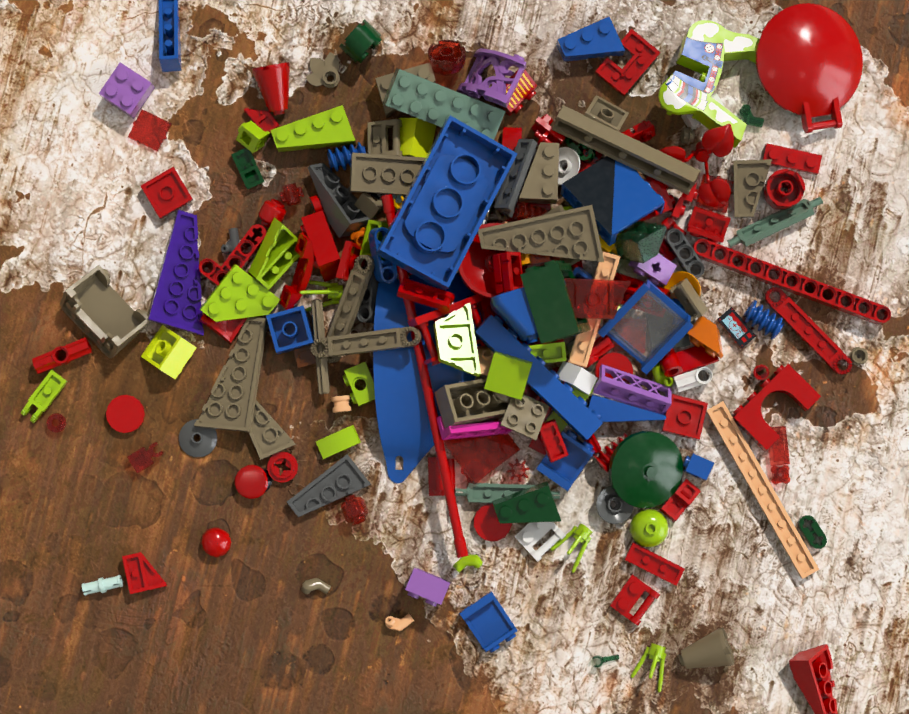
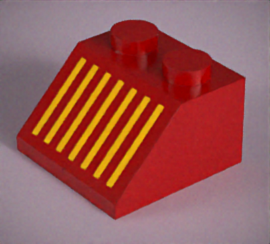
[499,69,537,116]

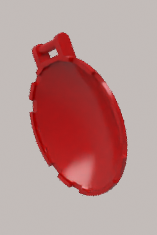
[756,3,863,133]

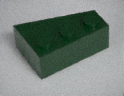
[493,481,561,523]

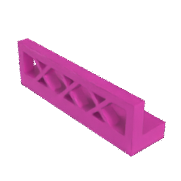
[436,416,512,440]

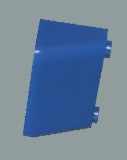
[490,287,539,344]

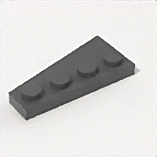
[287,454,371,517]

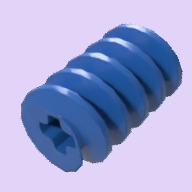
[327,142,366,173]
[742,300,785,340]

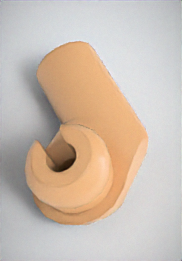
[385,613,414,631]

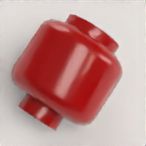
[258,198,286,228]

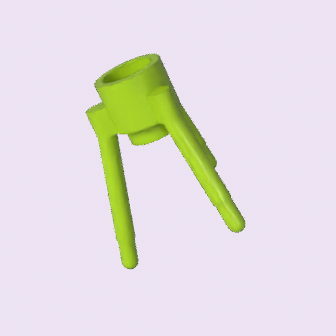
[300,280,343,312]
[550,523,593,573]
[631,643,667,692]

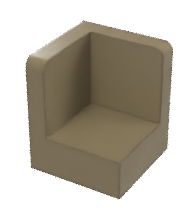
[354,193,383,220]

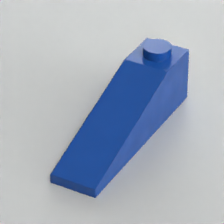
[159,0,181,72]
[587,394,666,423]

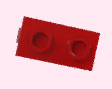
[622,120,656,143]
[428,457,445,496]

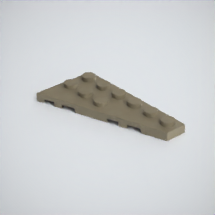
[478,205,604,262]
[194,317,268,433]

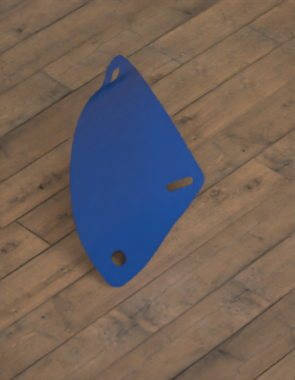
[373,267,486,483]

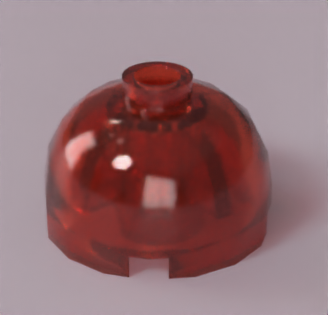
[428,40,466,76]

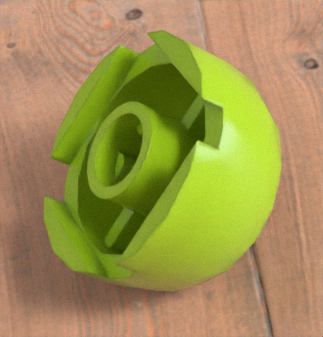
[629,509,668,548]

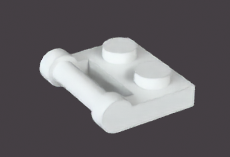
[514,522,566,562]

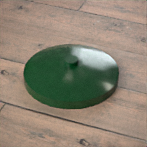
[608,431,683,508]

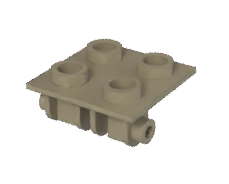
[500,394,549,441]

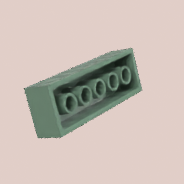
[383,68,505,140]

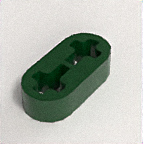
[565,137,595,163]
[798,515,827,549]

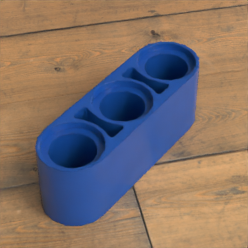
[368,227,397,283]

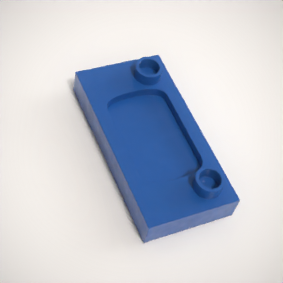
[375,115,517,290]

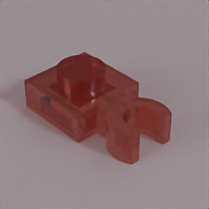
[127,442,164,473]

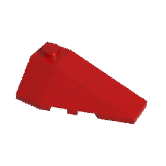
[789,644,838,714]

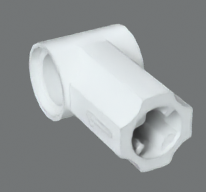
[673,367,713,393]

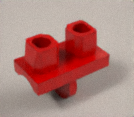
[531,114,565,147]

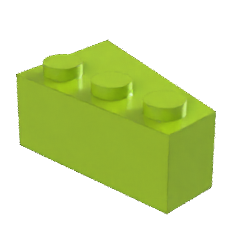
[248,217,300,290]

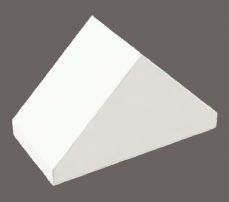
[557,361,597,395]

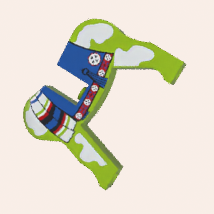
[658,20,760,148]

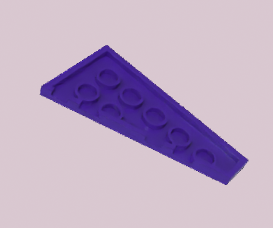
[147,210,204,336]

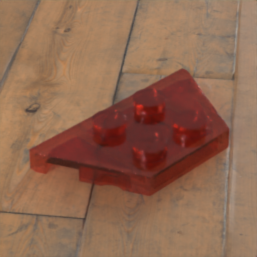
[564,278,631,320]

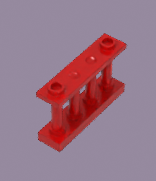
[407,295,485,366]

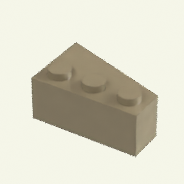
[518,142,559,204]

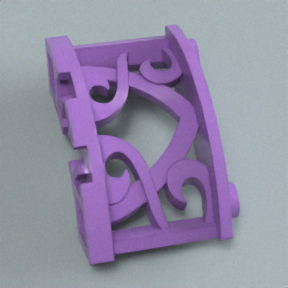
[456,48,526,108]

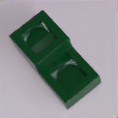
[231,148,265,190]

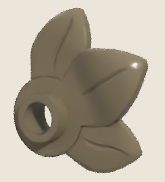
[306,52,340,88]

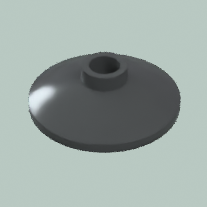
[179,419,217,457]
[596,486,634,524]

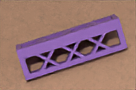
[593,364,672,415]

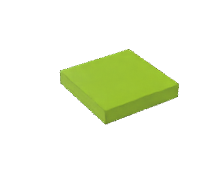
[484,351,533,400]

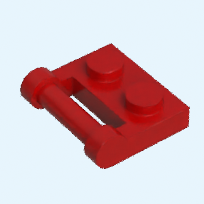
[609,574,660,626]

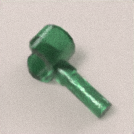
[592,655,619,668]

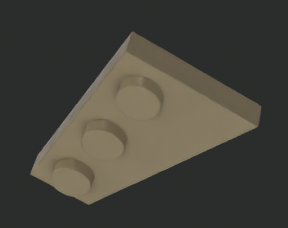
[249,400,297,460]

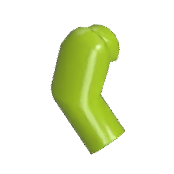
[651,362,674,387]
[453,554,483,573]

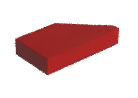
[244,108,280,135]

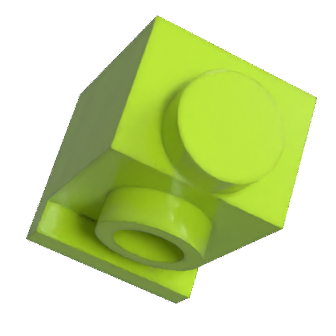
[236,121,270,153]

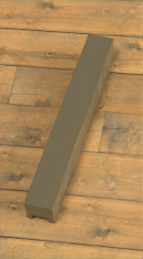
[552,105,701,195]

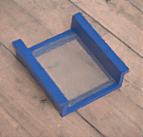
[597,279,694,375]

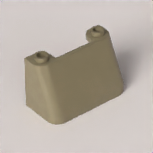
[60,265,151,358]

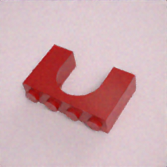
[733,364,821,452]

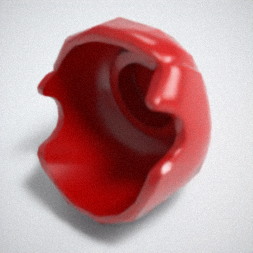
[200,527,231,557]

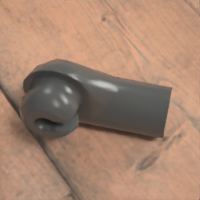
[221,228,240,255]

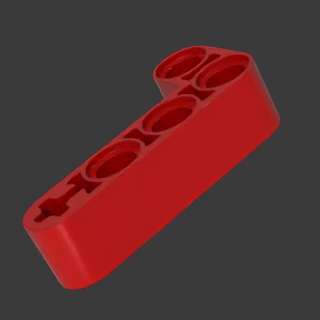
[199,224,267,286]

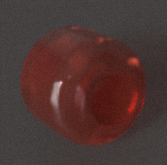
[341,495,369,525]

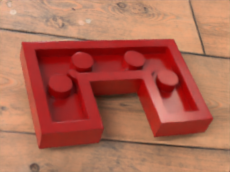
[595,29,661,97]

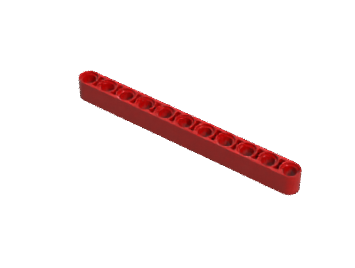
[692,239,891,325]

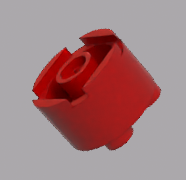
[763,169,805,210]

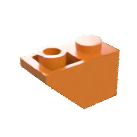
[687,316,723,359]

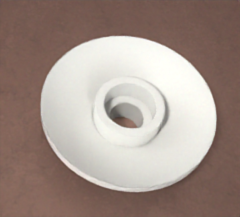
[558,147,580,185]

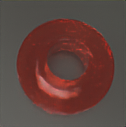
[47,413,66,433]

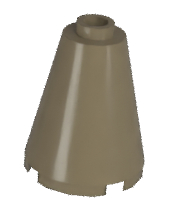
[679,627,735,669]

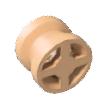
[331,395,352,413]

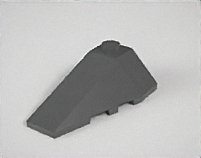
[308,163,377,238]

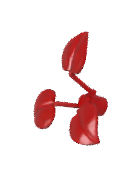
[659,124,734,207]

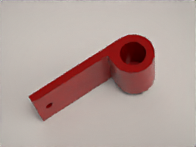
[659,345,719,377]

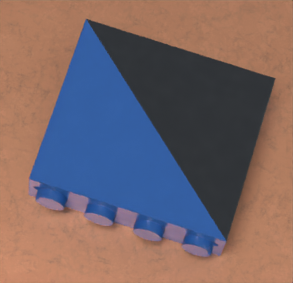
[561,156,665,246]

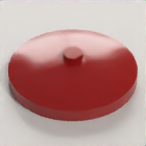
[458,223,534,299]

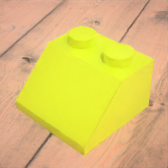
[141,325,197,379]

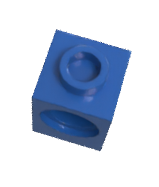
[683,453,714,481]

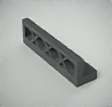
[494,139,537,218]

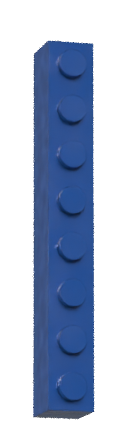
[475,315,603,440]

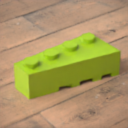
[271,105,356,152]

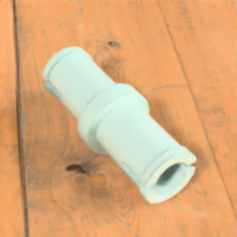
[82,575,123,596]

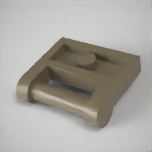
[368,119,402,156]

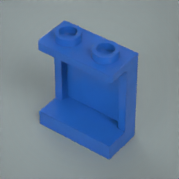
[536,429,595,491]
[459,591,518,653]

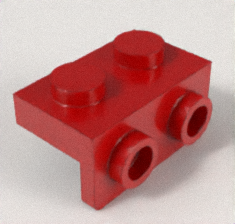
[687,206,731,244]

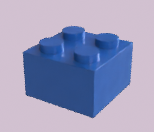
[266,305,314,354]

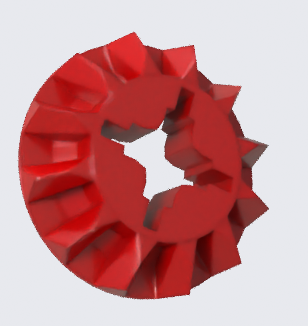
[267,452,298,482]

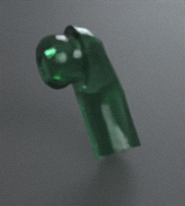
[739,104,764,128]

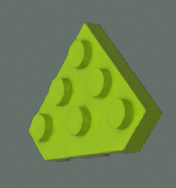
[199,264,280,322]

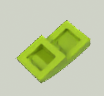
[316,425,361,459]

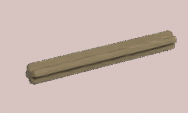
[311,299,330,394]

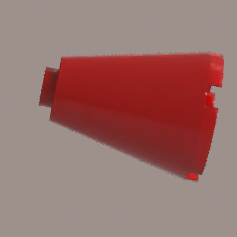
[252,62,290,115]

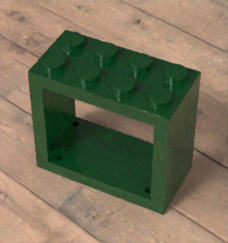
[520,260,591,343]

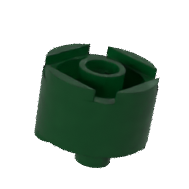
[339,19,382,63]

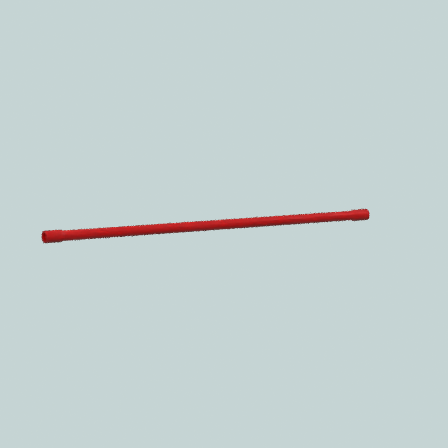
[381,194,469,558]

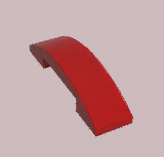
[279,233,314,310]

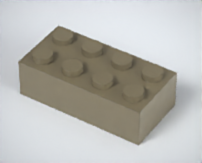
[434,378,509,429]

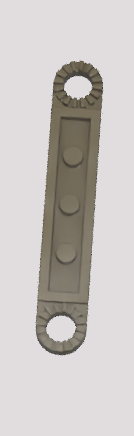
[327,255,375,363]
[310,326,421,358]

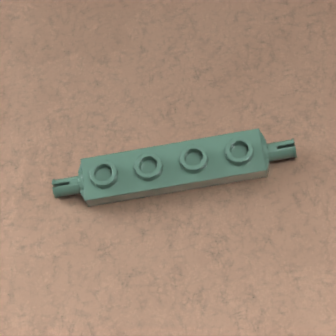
[727,196,823,248]
[455,483,560,503]

